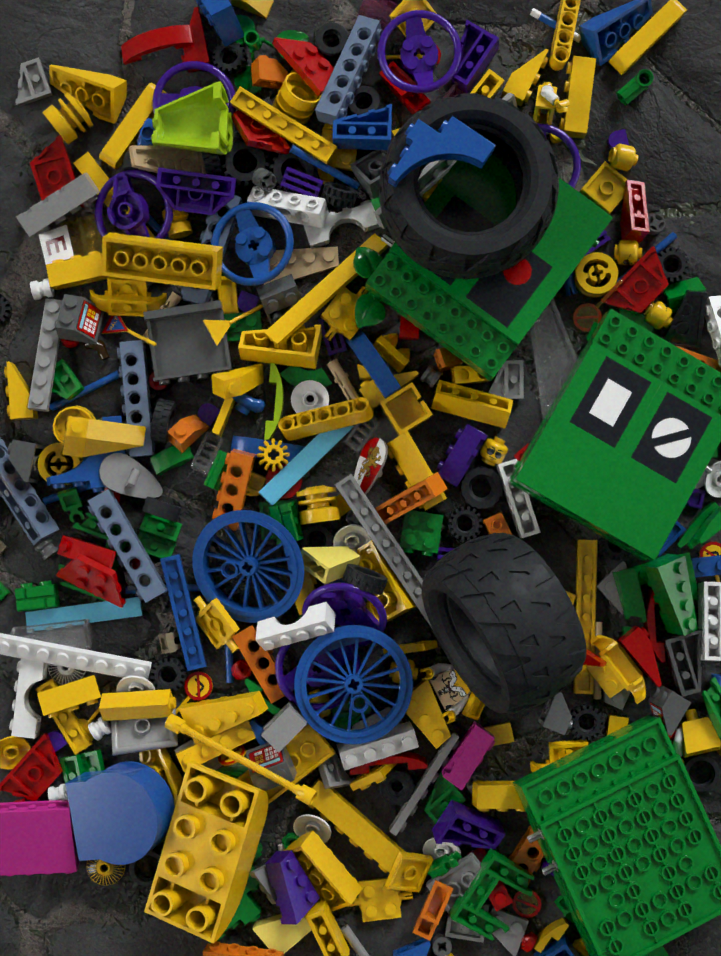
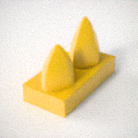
[373,333,410,373]

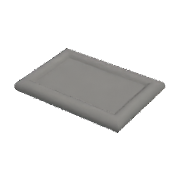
[111,709,178,756]

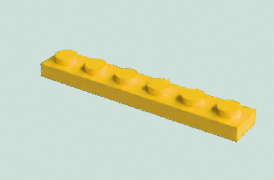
[230,86,338,164]

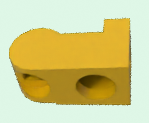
[451,366,488,385]

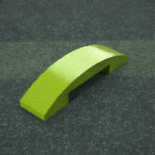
[264,363,284,441]

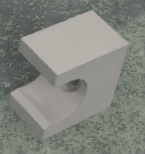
[261,701,307,753]

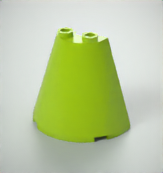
[151,81,233,155]

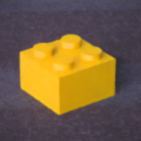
[379,382,433,436]

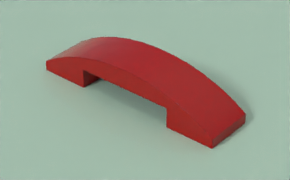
[121,25,194,65]
[643,587,665,662]
[350,751,428,775]

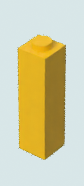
[99,689,176,721]

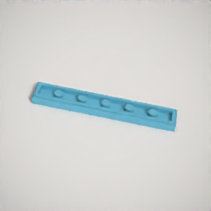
[258,425,354,506]
[25,597,143,631]

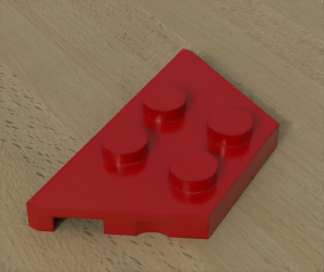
[272,37,334,97]
[232,98,290,154]
[30,135,85,208]
[601,246,669,314]
[56,554,126,608]
[0,733,63,801]

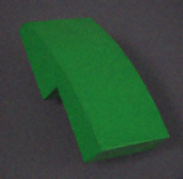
[150,445,194,476]

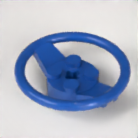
[211,202,294,286]

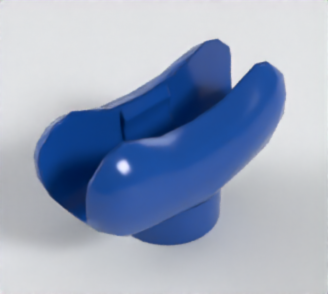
[137,118,156,146]
[232,393,265,415]

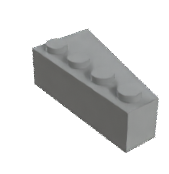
[16,172,100,237]

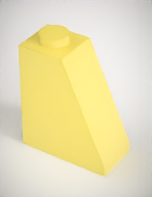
[301,546,361,584]
[253,914,311,954]

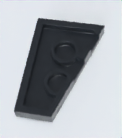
[664,290,707,349]

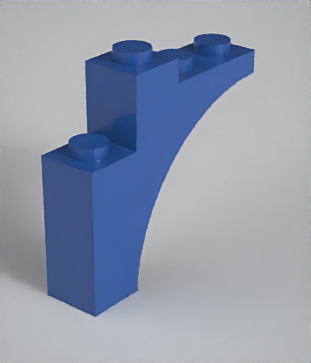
[387,116,495,187]
[46,416,126,493]

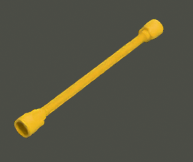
[164,714,318,806]

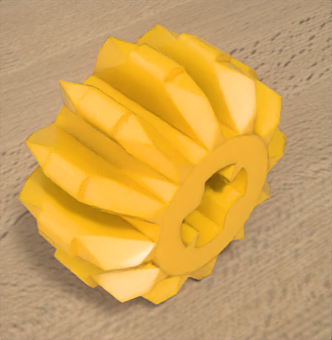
[257,438,290,472]

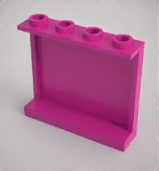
[0,800,80,876]

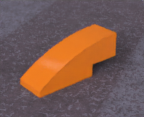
[412,880,453,941]

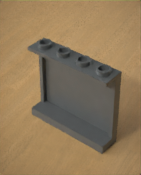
[143,300,232,385]

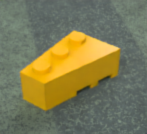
[406,680,451,749]

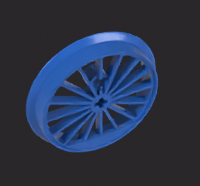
[192,510,304,623]
[294,625,413,744]

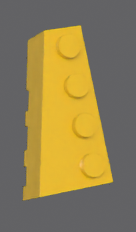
[238,324,322,369]
[179,691,268,744]

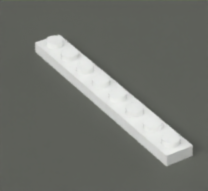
[0,633,152,680]

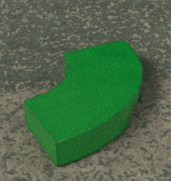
[279,366,332,388]

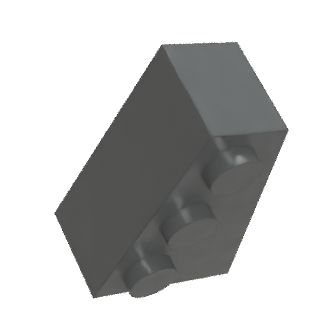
[660,628,703,697]

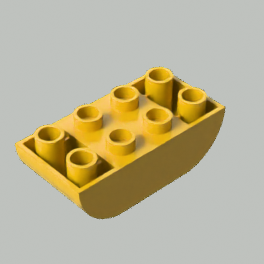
[144,761,268,944]

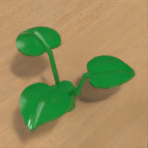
[235,15,309,95]
[353,247,385,328]

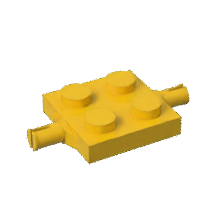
[320,286,368,341]
[193,596,240,653]
[347,877,413,922]

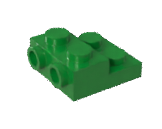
[399,510,443,556]

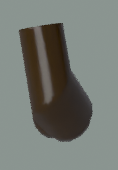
[84,339,110,361]

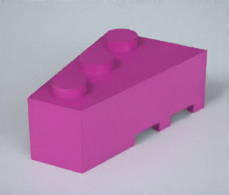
[441,721,495,790]

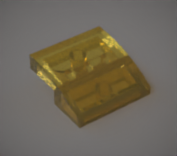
[59,215,102,260]

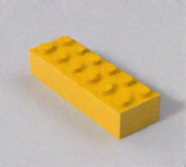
[102,232,223,290]

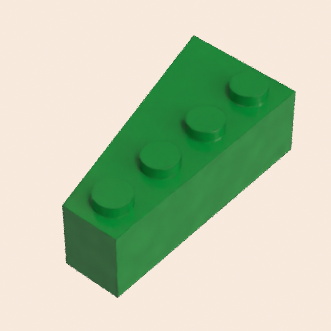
[640,554,698,636]

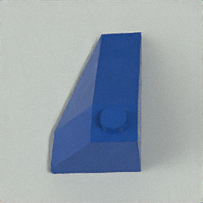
[579,0,653,66]

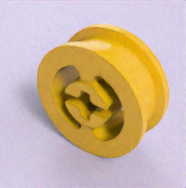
[574,252,618,297]
[37,443,83,485]

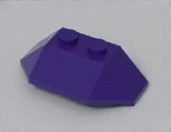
[156,167,236,215]

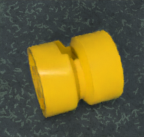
[162,209,193,239]

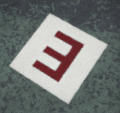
[39,225,74,265]

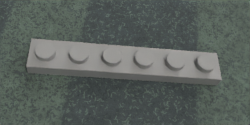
[28,298,63,412]
[389,730,460,836]

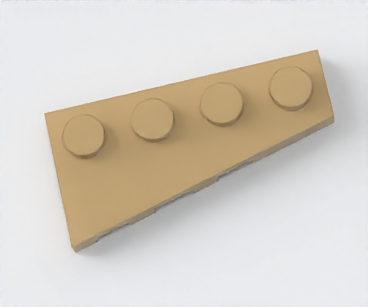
[129,145,206,174]
[264,247,339,285]

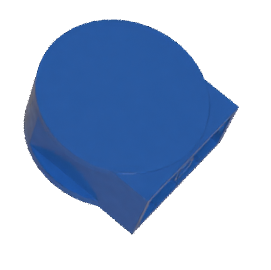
[65,761,175,865]

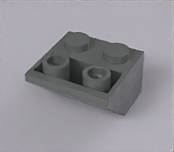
[256,274,301,326]

